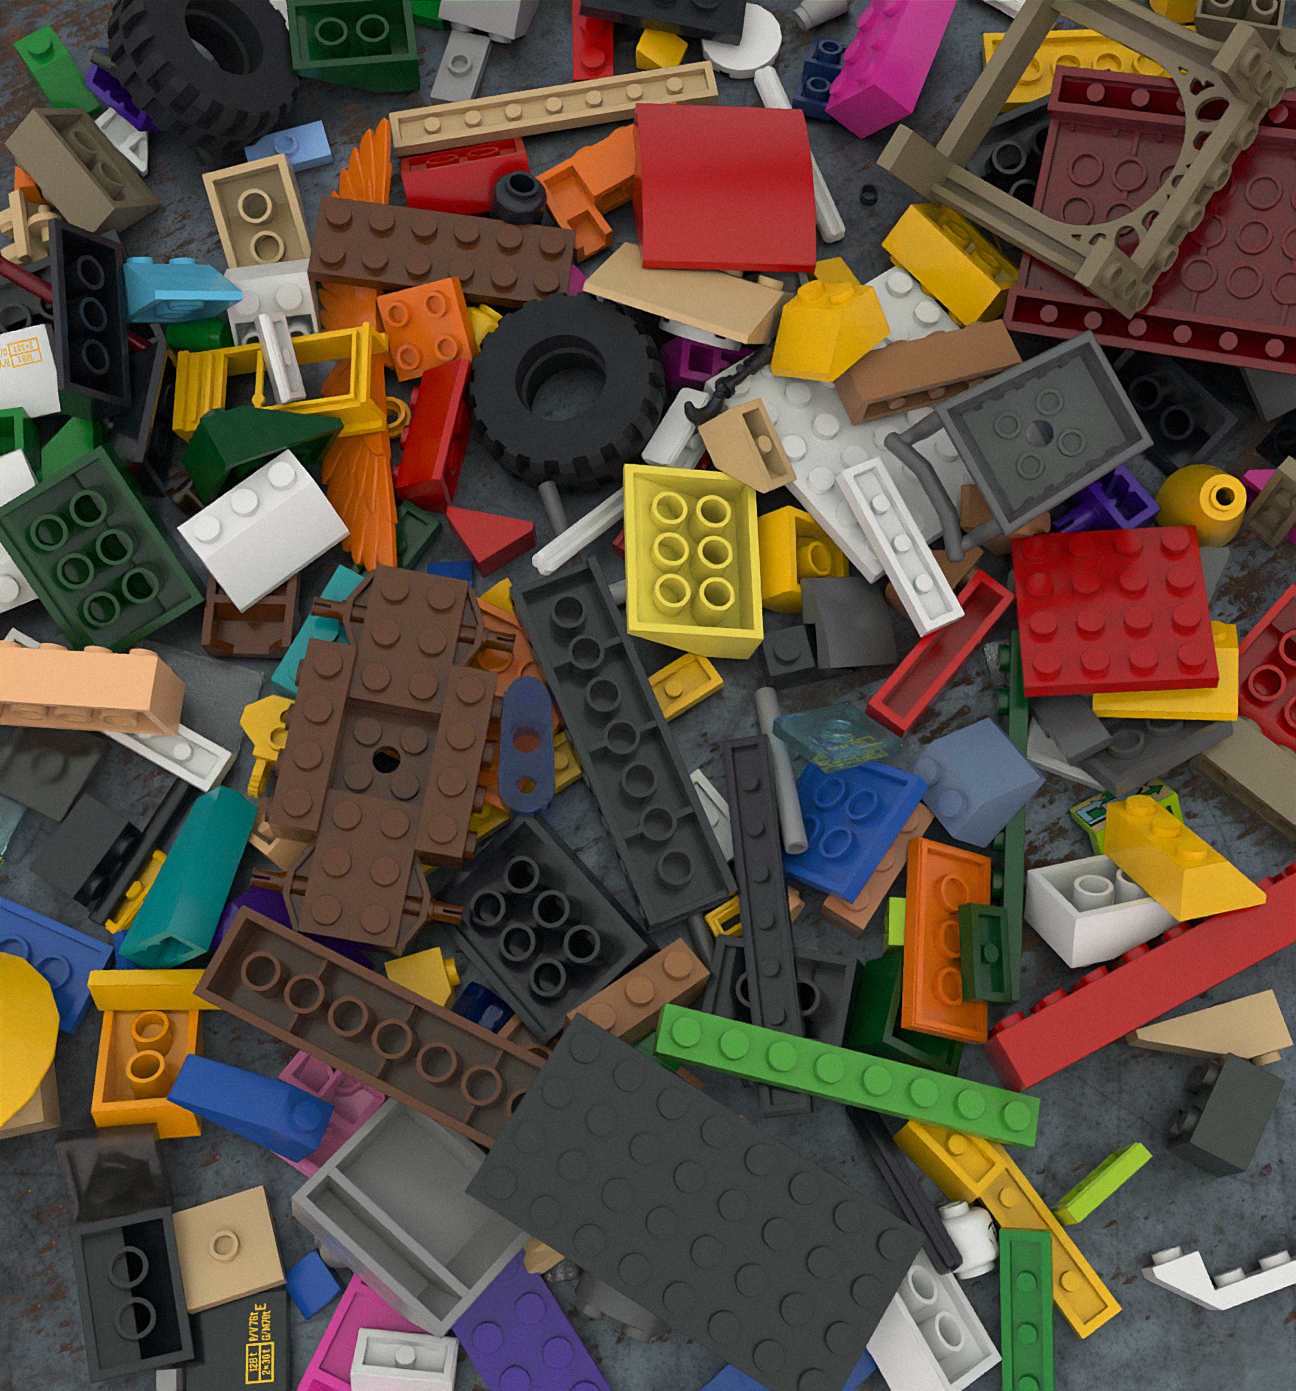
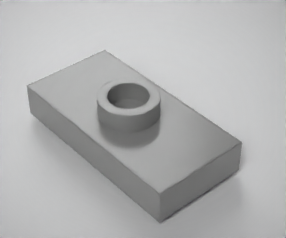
[430,29,492,105]

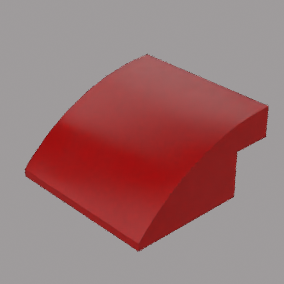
[632,103,816,273]

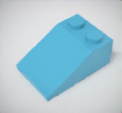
[123,257,243,324]

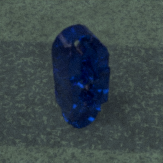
[498,676,555,817]

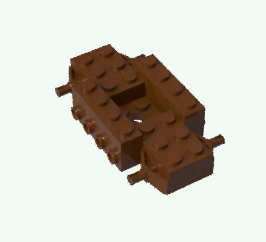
[250,564,516,957]

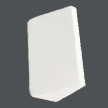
[254,312,306,405]
[641,387,721,469]
[350,1328,460,1391]

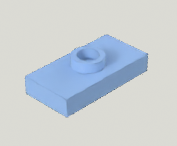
[244,120,334,173]

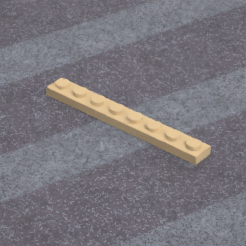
[389,60,718,157]

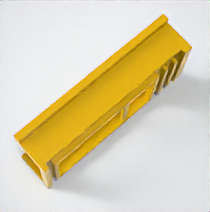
[172,322,389,444]

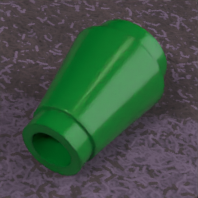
[166,316,234,353]

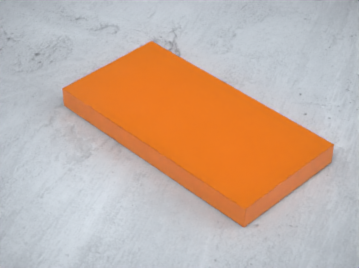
[901,837,991,1045]

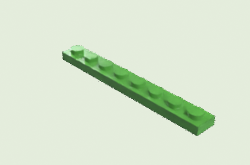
[651,1003,1040,1150]

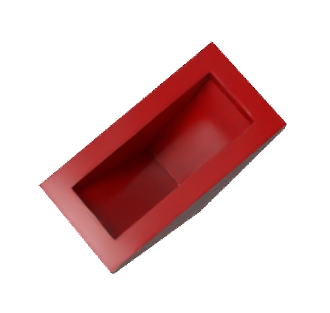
[446,506,537,578]

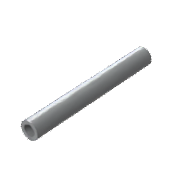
[754,687,809,854]

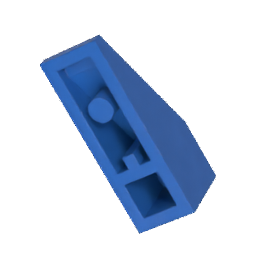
[166,1053,335,1163]

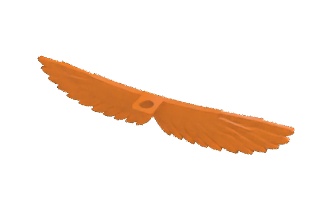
[318,117,398,572]

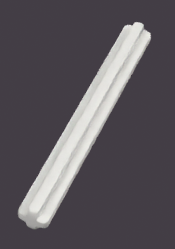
[754,66,845,243]

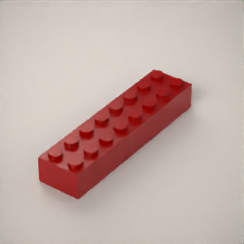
[981,862,1296,1093]

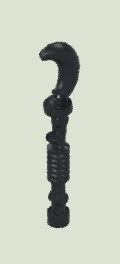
[684,335,777,426]

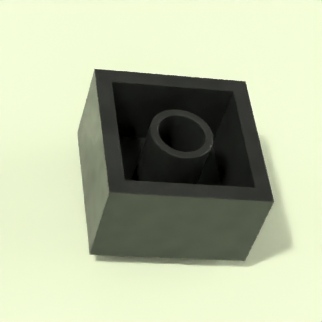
[1165,1052,1285,1178]

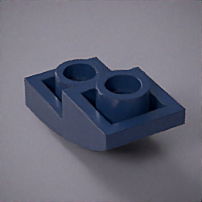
[792,37,849,121]

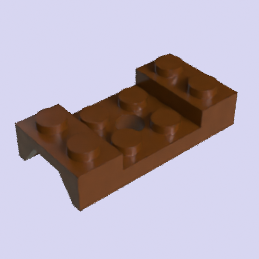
[201,570,302,658]

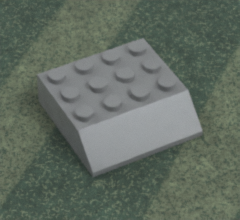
[291,1097,533,1339]

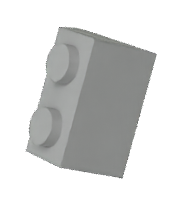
[438,0,540,43]

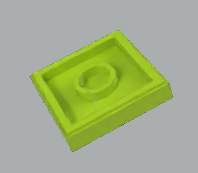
[1049,1142,1152,1226]

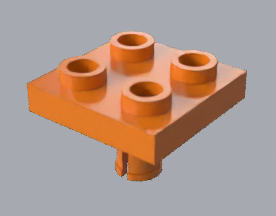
[376,276,479,382]

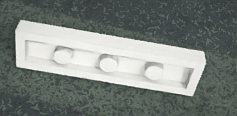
[835,456,965,637]

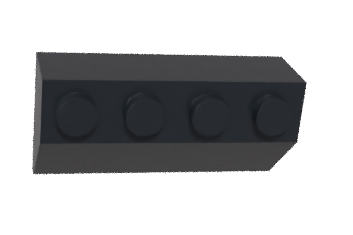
[48,217,132,423]

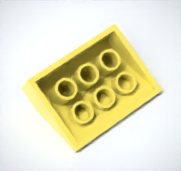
[623,464,764,660]

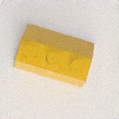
[881,203,1019,328]
[1092,621,1239,721]
[1103,795,1267,922]

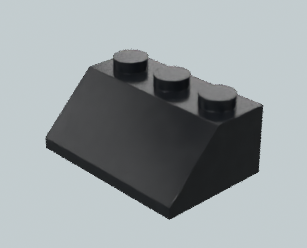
[108,341,178,498]
[1111,349,1254,475]
[69,1206,194,1384]

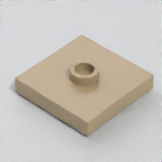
[172,1185,287,1314]

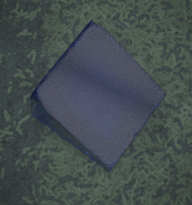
[451,981,515,1034]

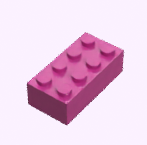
[825,0,957,139]

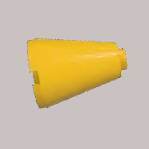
[1155,464,1247,547]

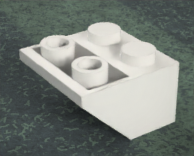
[224,258,321,346]

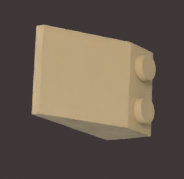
[202,153,312,269]

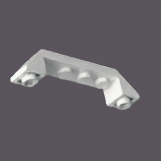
[1141,1245,1296,1310]

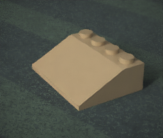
[582,242,794,344]

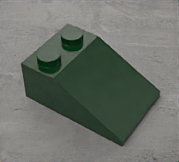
[286,0,421,93]
[181,406,344,505]

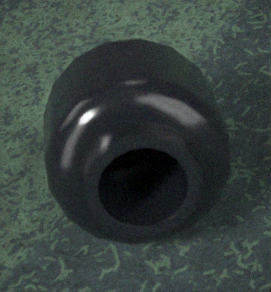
[489,171,547,226]

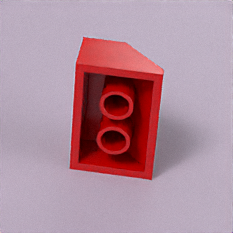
[400,137,530,218]
[391,358,474,514]

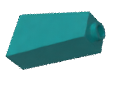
[118,785,259,970]

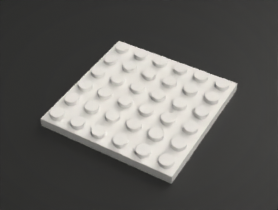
[703,266,1046,584]

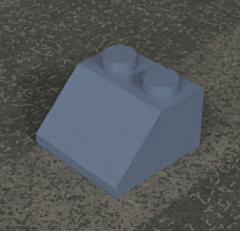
[906,717,1046,848]

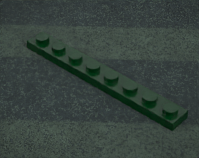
[991,630,1029,1005]

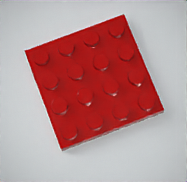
[1010,525,1219,697]

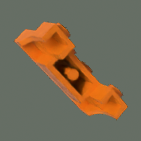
[535,100,677,263]

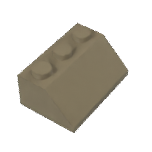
[4,108,161,235]

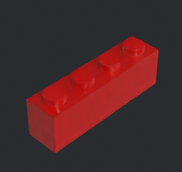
[863,569,1016,746]

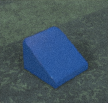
[283,1249,347,1320]

